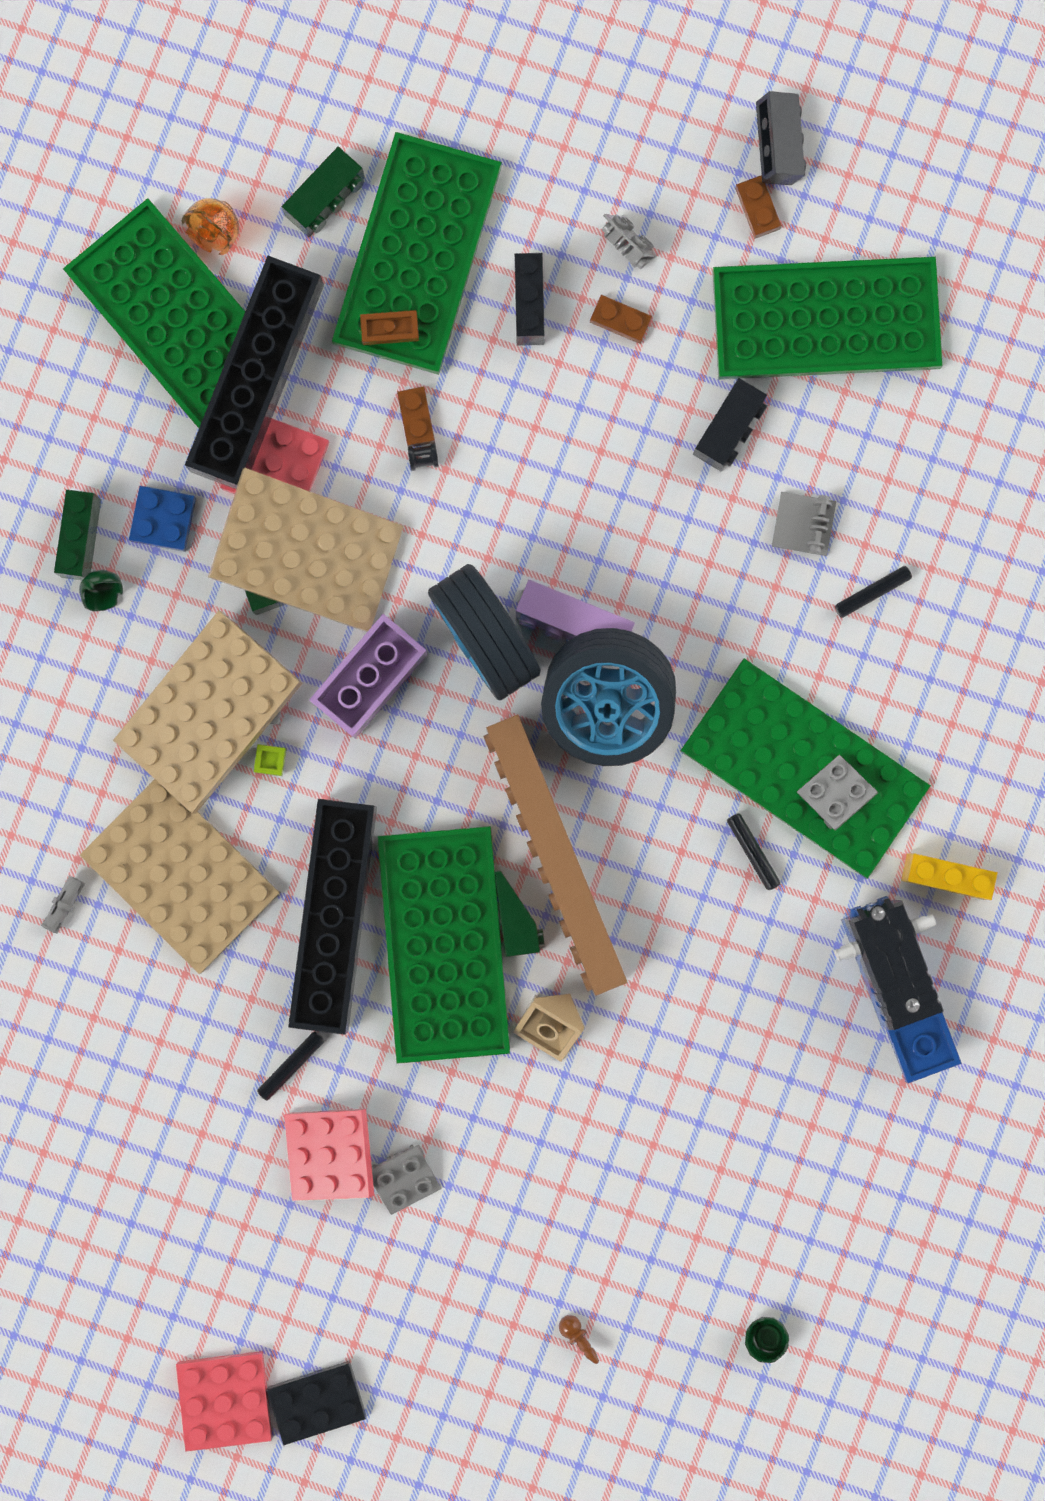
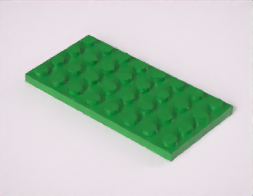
[332,132,502,375]
[63,198,245,429]
[712,256,943,380]
[680,658,931,879]
[378,826,510,1064]

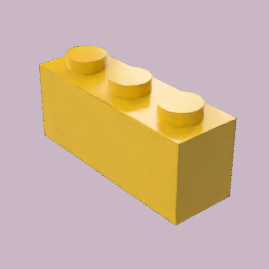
[901,853,998,900]

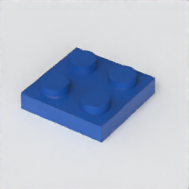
[129,486,196,552]

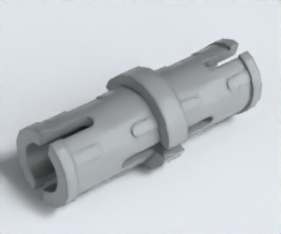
[41,875,85,934]

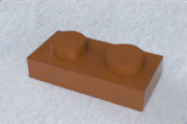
[735,175,782,239]
[590,295,652,344]
[360,310,419,345]
[397,386,435,447]

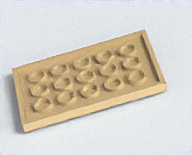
[208,468,403,632]
[113,610,303,814]
[80,779,280,974]

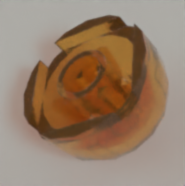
[181,198,240,255]

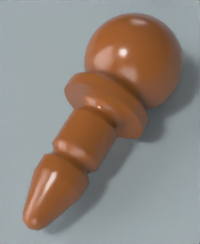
[559,1315,599,1364]

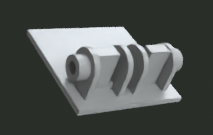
[602,214,657,269]
[772,491,836,556]
[797,755,878,830]
[372,1145,442,1215]

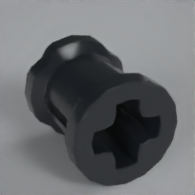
[408,442,439,471]

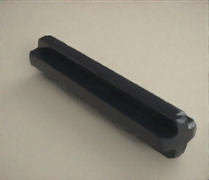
[835,566,912,618]
[727,813,780,890]
[257,1031,324,1101]

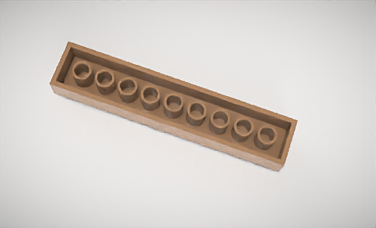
[483,714,628,996]

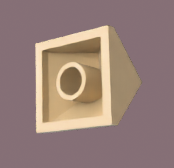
[513,994,584,1062]

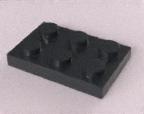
[267,1361,367,1446]

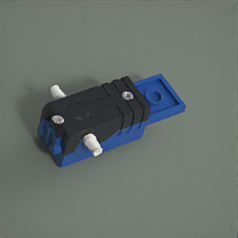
[834,896,962,1084]

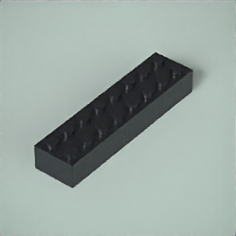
[185,255,324,489]
[288,799,377,1035]

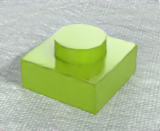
[253,744,287,776]

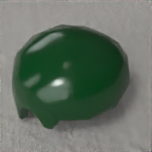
[79,570,123,612]
[745,1317,789,1363]

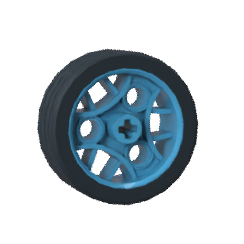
[428,564,541,700]
[541,628,676,766]

